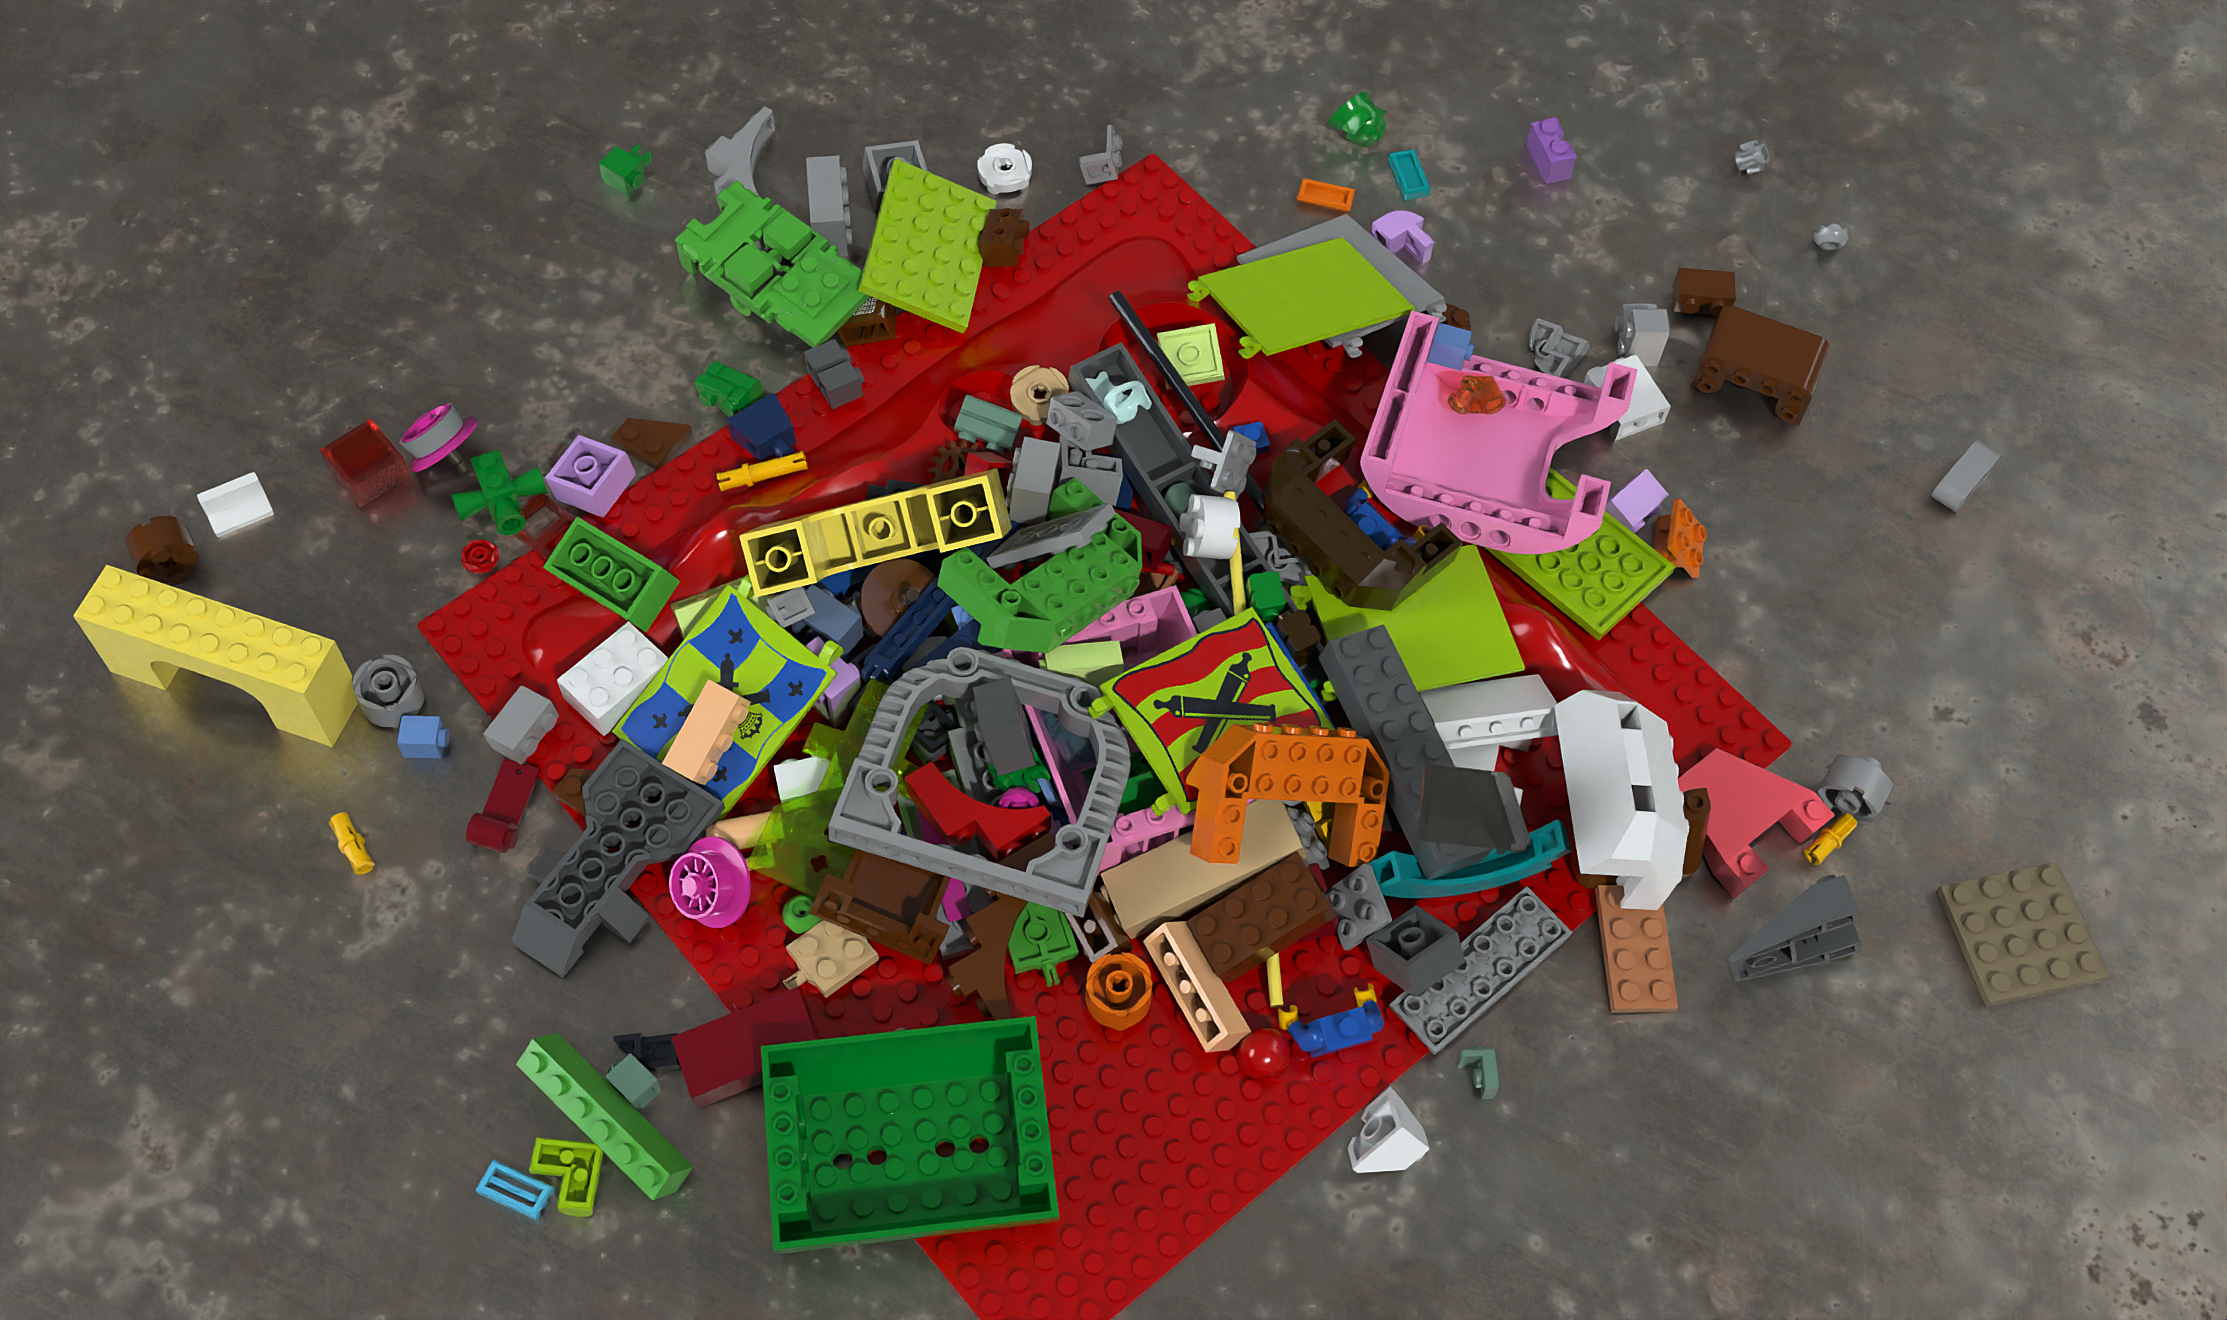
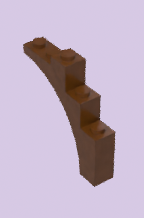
[946,832,1055,1021]

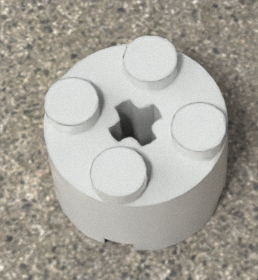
[1179,494,1240,559]

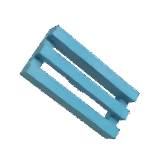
[475,1159,555,1221]

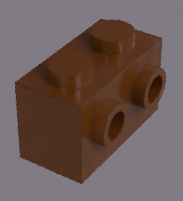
[979,208,1030,267]
[1672,268,1736,316]
[1064,891,1134,963]

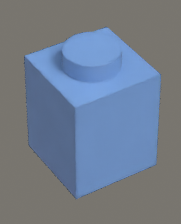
[1427,323,1475,371]
[397,715,449,759]

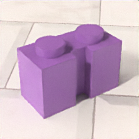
[1526,117,1577,184]

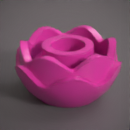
[998,787,1040,809]

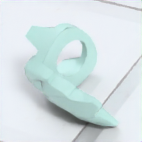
[1085,371,1152,424]

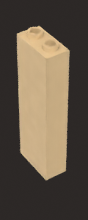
[1100,799,1308,939]

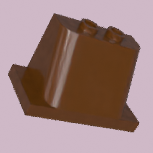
[809,848,951,965]

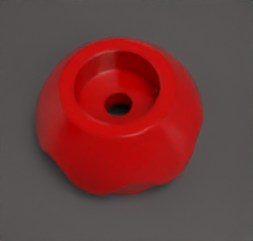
[461,539,499,574]

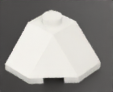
[1347,1087,1430,1173]

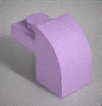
[1371,210,1434,264]

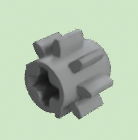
[1735,140,1769,175]

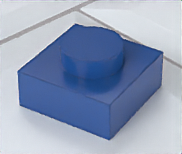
[1233,421,1270,455]

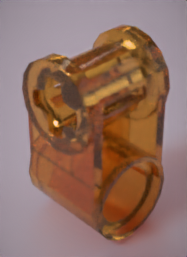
[1447,375,1506,415]

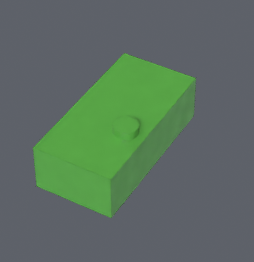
[543,517,680,632]

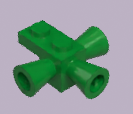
[451,449,548,536]

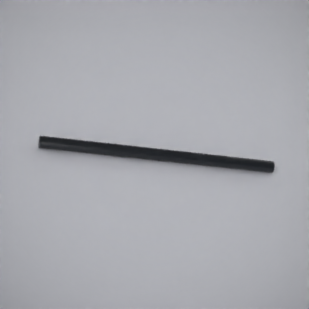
[1109,291,1264,517]

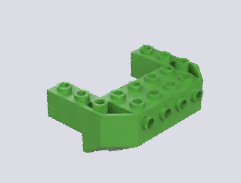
[937,477,1142,653]

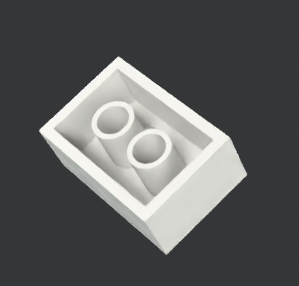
[557,622,669,736]

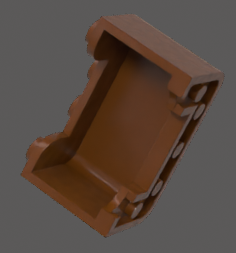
[1691,306,1830,425]

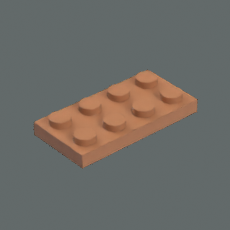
[1595,885,1678,1013]

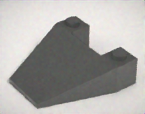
[1728,875,1861,982]

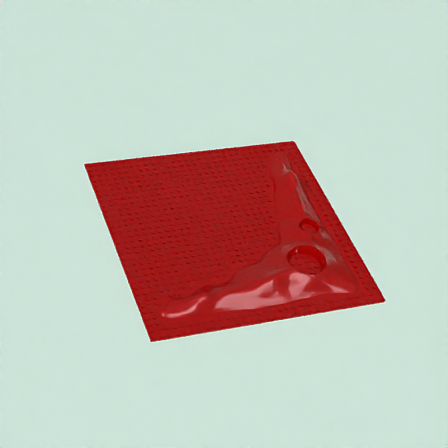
[417,154,1792,1320]

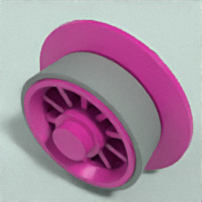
[400,403,478,474]

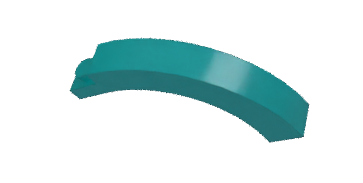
[1368,820,1572,898]

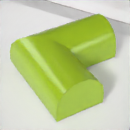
[529,1137,604,1217]

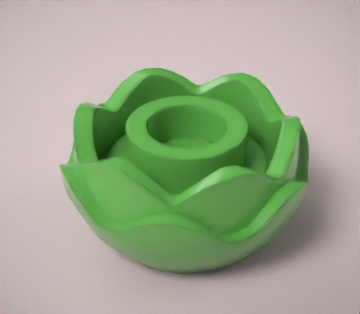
[782,894,822,934]

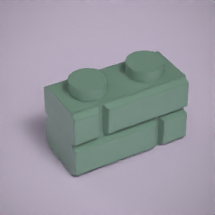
[954,394,1023,454]

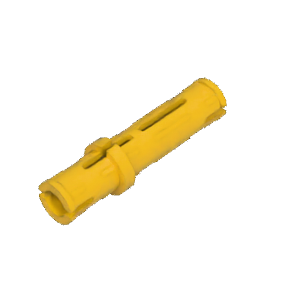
[717,451,808,492]

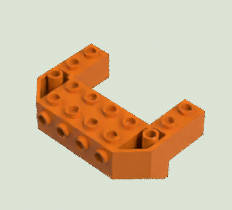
[1186,722,1390,867]

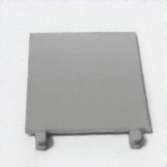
[1237,214,1447,358]

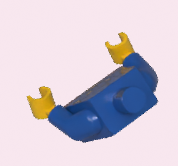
[1342,478,1427,551]
[1278,983,1384,1059]

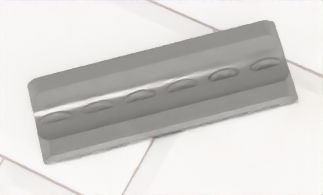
[1389,886,1572,1055]

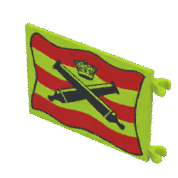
[1088,607,1335,816]

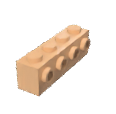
[1143,921,1251,1053]

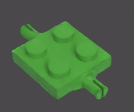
[1007,901,1079,987]

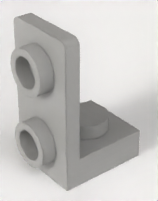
[1080,125,1123,185]
[765,586,816,628]

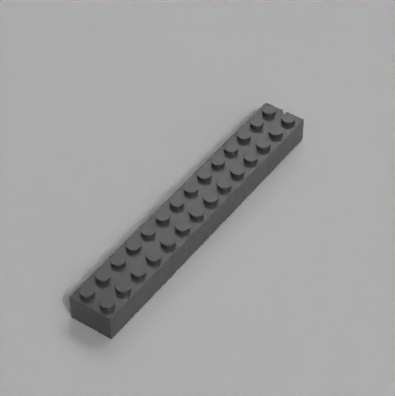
[1068,342,1338,707]

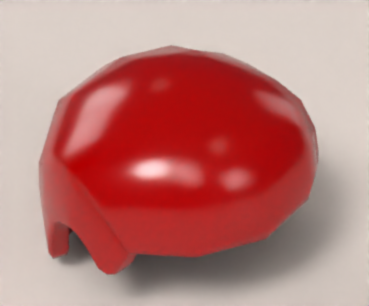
[1236,1027,1292,1078]

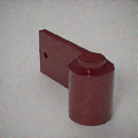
[466,758,541,853]

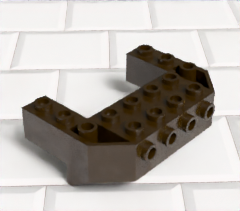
[1263,419,1463,611]

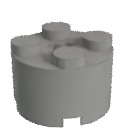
[352,654,424,729]
[1817,754,1893,825]

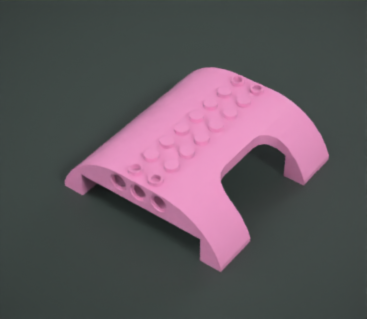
[1360,311,1638,554]

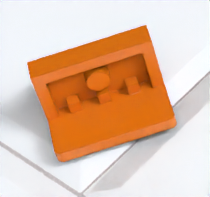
[1653,498,1707,578]

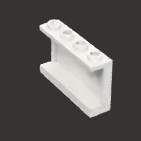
[1418,674,1559,750]

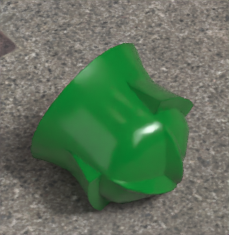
[1326,91,1387,147]

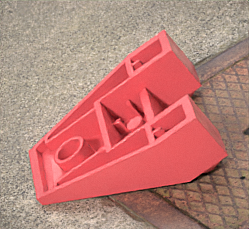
[1678,748,1835,898]

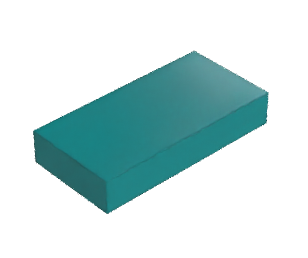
[1388,149,1431,201]

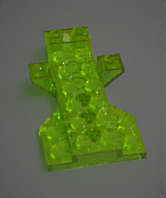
[747,678,929,898]

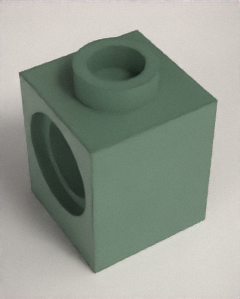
[605,1053,662,1112]

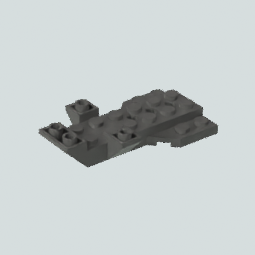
[511,739,725,978]

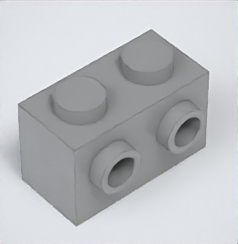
[483,685,559,765]

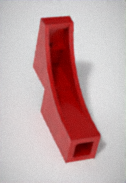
[905,761,1052,863]

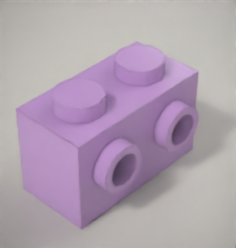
[1605,468,1669,533]

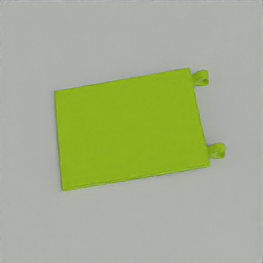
[1187,237,1415,359]
[1289,544,1525,701]

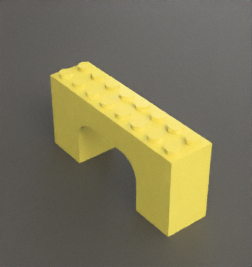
[739,468,1012,597]
[73,565,358,747]

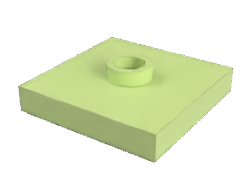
[1157,323,1225,390]

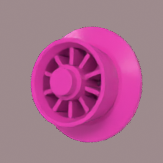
[669,836,751,928]

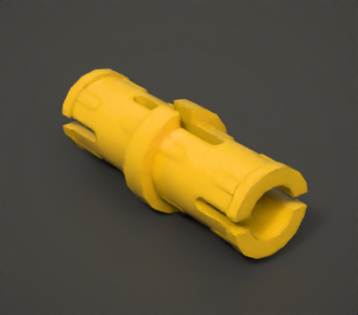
[329,812,375,875]

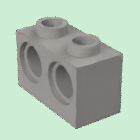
[1046,391,1118,451]

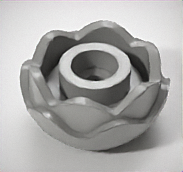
[1813,224,1849,250]

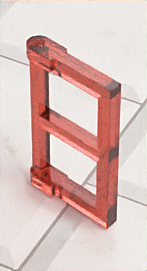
[513,494,576,560]

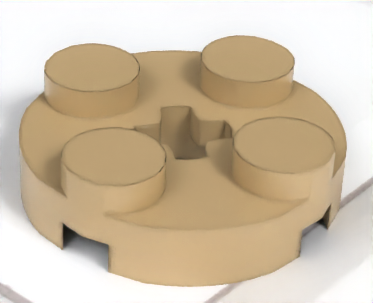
[1010,365,1069,426]

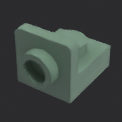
[1458,1046,1499,1099]

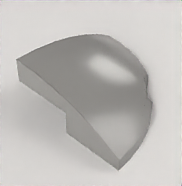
[1529,318,1590,378]
[1249,531,1313,586]

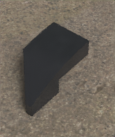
[613,1033,681,1071]

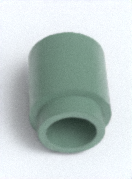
[1164,483,1197,521]

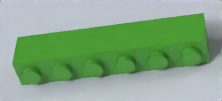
[516,1033,694,1200]

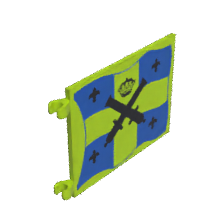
[611,574,844,822]

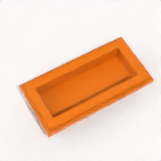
[1297,178,1356,213]

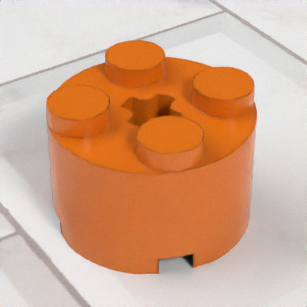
[1085,952,1153,1031]

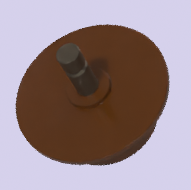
[860,558,940,638]

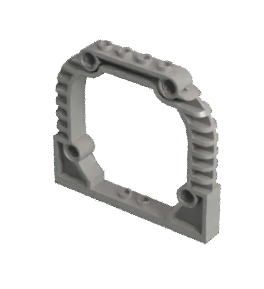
[829,647,1131,918]

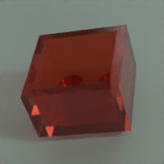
[319,419,410,508]

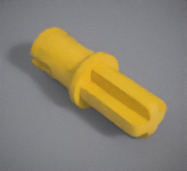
[1803,813,1858,866]

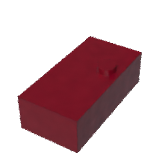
[672,987,820,1108]

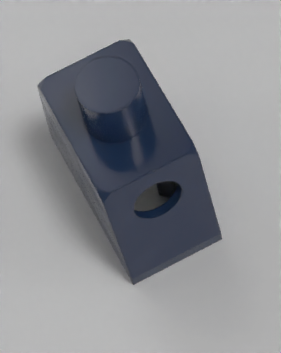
[727,393,796,462]

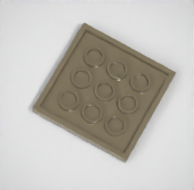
[1936,861,2110,1007]

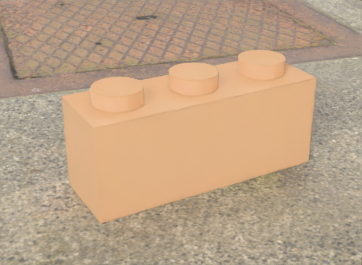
[662,679,751,785]

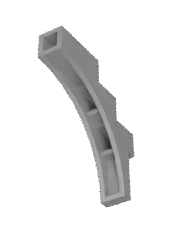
[705,106,785,264]

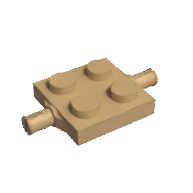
[783,920,879,998]

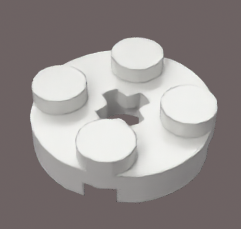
[978,143,1032,194]

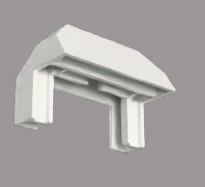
[1554,690,1689,910]

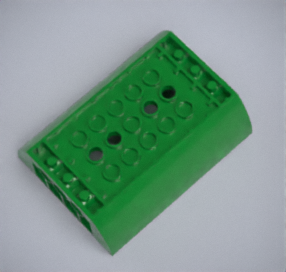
[761,1016,1059,1254]

